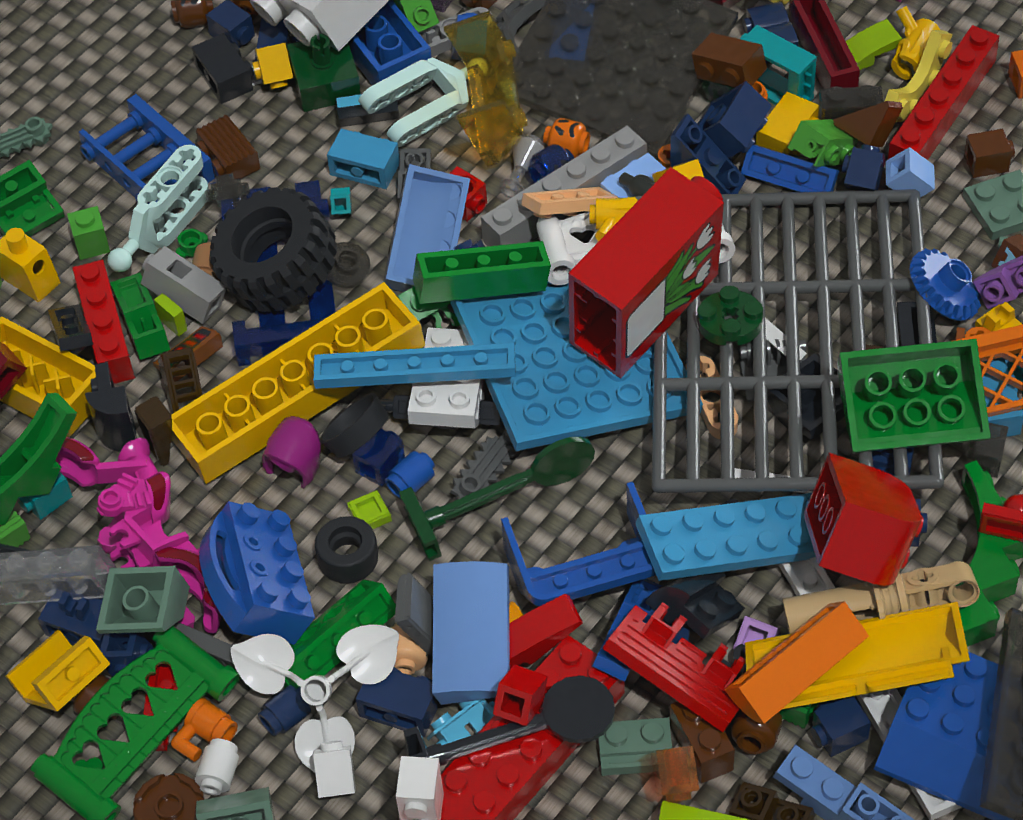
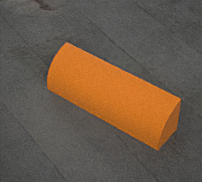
[724,601,869,724]

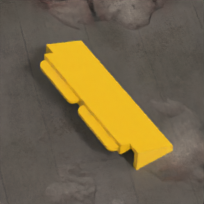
[745,602,970,710]

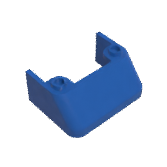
[501,482,656,606]

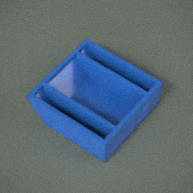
[873,652,1023,820]

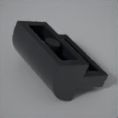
[767,353,845,440]
[85,362,137,452]
[645,572,745,639]

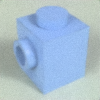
[886,147,935,197]

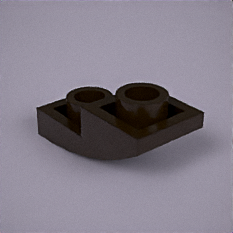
[729,782,815,820]

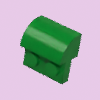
[0,160,65,237]

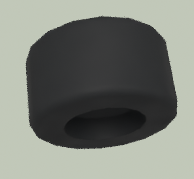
[315,516,378,583]

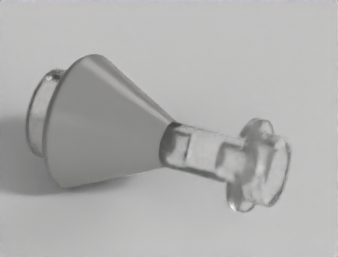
[500,134,546,198]

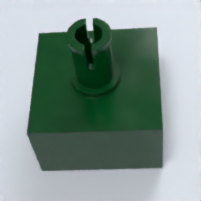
[287,34,361,112]

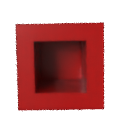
[493,664,548,726]

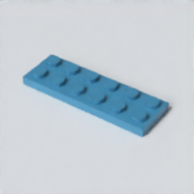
[635,493,816,581]

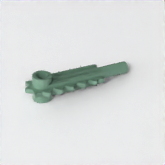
[0,117,53,158]

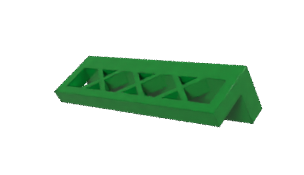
[284,579,396,688]

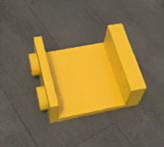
[5,630,110,712]

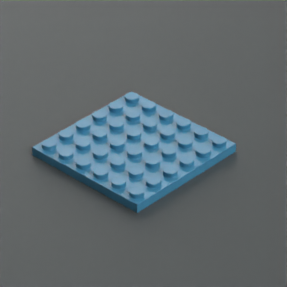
[450,282,703,451]

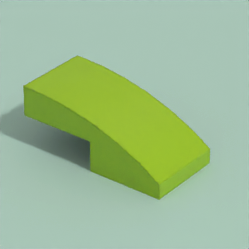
[846,19,902,70]

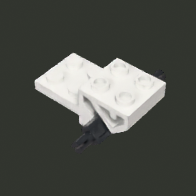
[379,327,502,429]

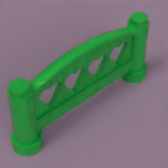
[30,625,241,820]

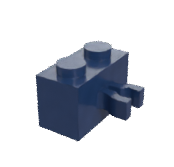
[38,585,104,649]

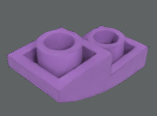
[973,256,1023,309]

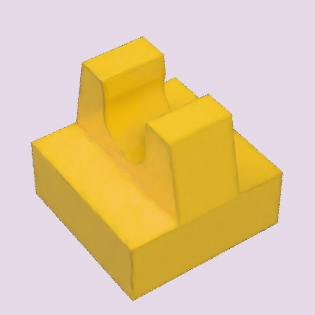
[975,301,1022,332]

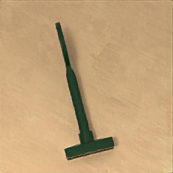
[399,436,595,561]

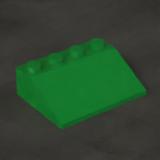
[837,339,991,453]

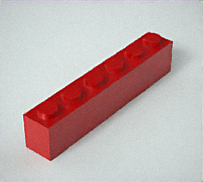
[888,25,1000,160]

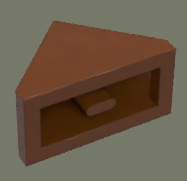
[833,101,903,147]

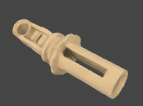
[782,561,980,634]

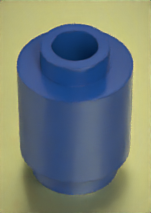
[385,451,435,500]

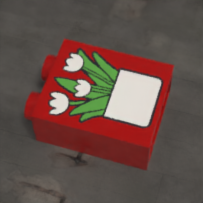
[568,167,724,379]

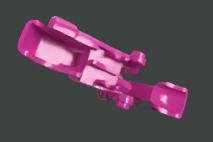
[55,437,223,633]

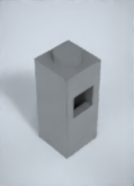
[141,246,226,324]

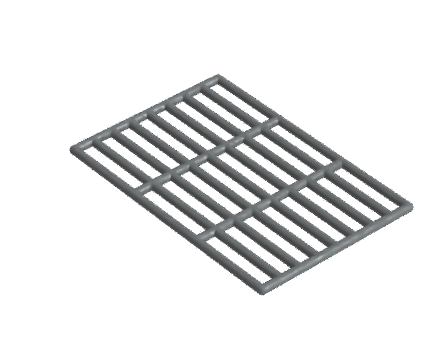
[652,189,944,493]

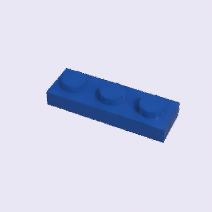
[741,144,839,192]

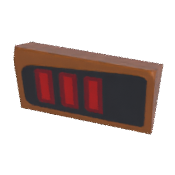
[153,326,223,382]

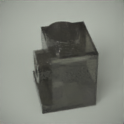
[967,423,1009,478]

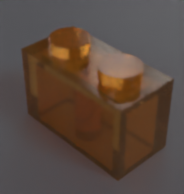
[650,746,700,802]

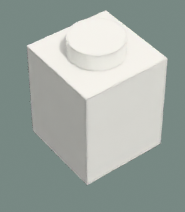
[313,741,356,798]

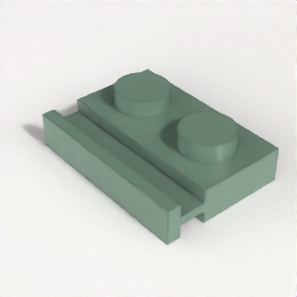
[598,717,674,776]

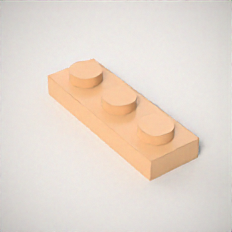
[522,187,618,218]

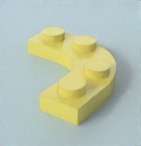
[884,30,953,122]

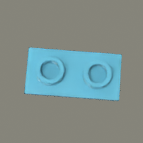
[427,699,495,745]

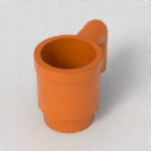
[171,698,238,762]

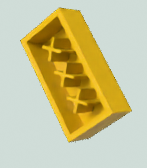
[0,316,96,438]

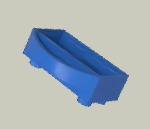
[199,501,315,645]

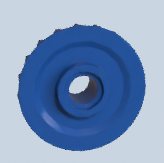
[909,248,981,321]

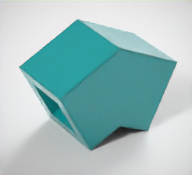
[330,187,352,216]

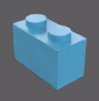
[327,129,400,189]

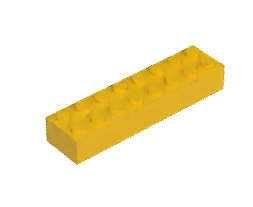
[171,282,425,484]

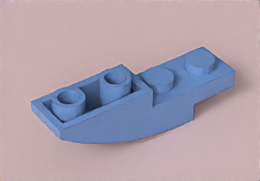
[773,744,914,820]

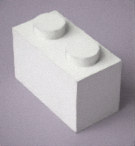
[396,756,444,820]

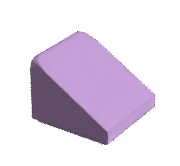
[733,616,781,650]

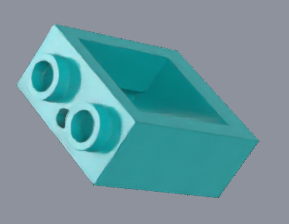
[740,25,817,105]

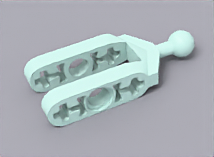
[358,55,489,147]
[107,145,210,273]

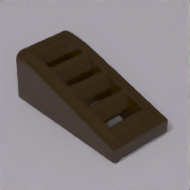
[158,347,203,414]
[134,396,172,467]

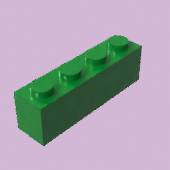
[413,241,551,304]

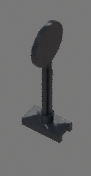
[403,676,615,766]

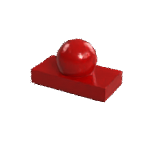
[978,494,1023,542]

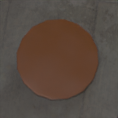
[133,773,205,820]

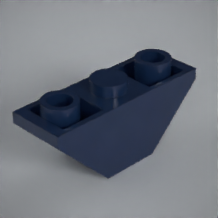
[670,114,747,194]

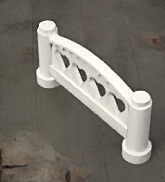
[536,212,735,285]

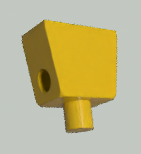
[0,228,61,302]

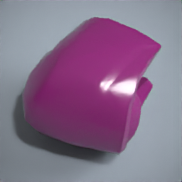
[262,416,321,489]

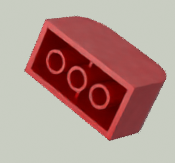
[803,453,924,586]

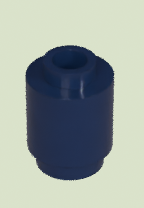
[258,685,311,737]

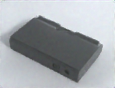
[395,573,433,659]

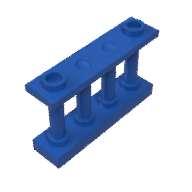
[78,94,215,204]

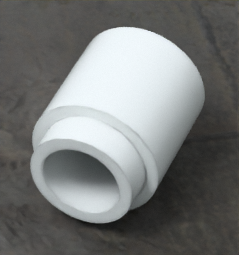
[195,738,239,796]

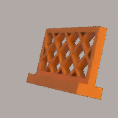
[953,324,1023,417]

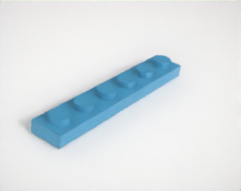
[313,343,516,389]

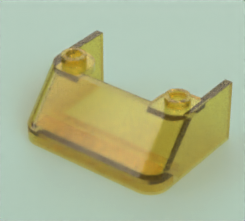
[444,11,528,167]

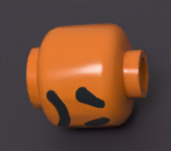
[543,118,591,161]

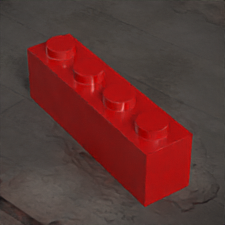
[72,259,135,384]

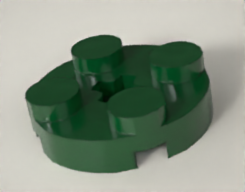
[697,286,763,346]

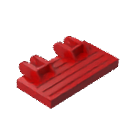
[602,602,746,732]

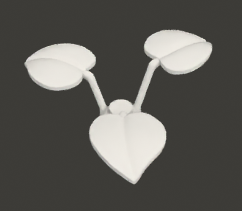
[231,625,399,773]

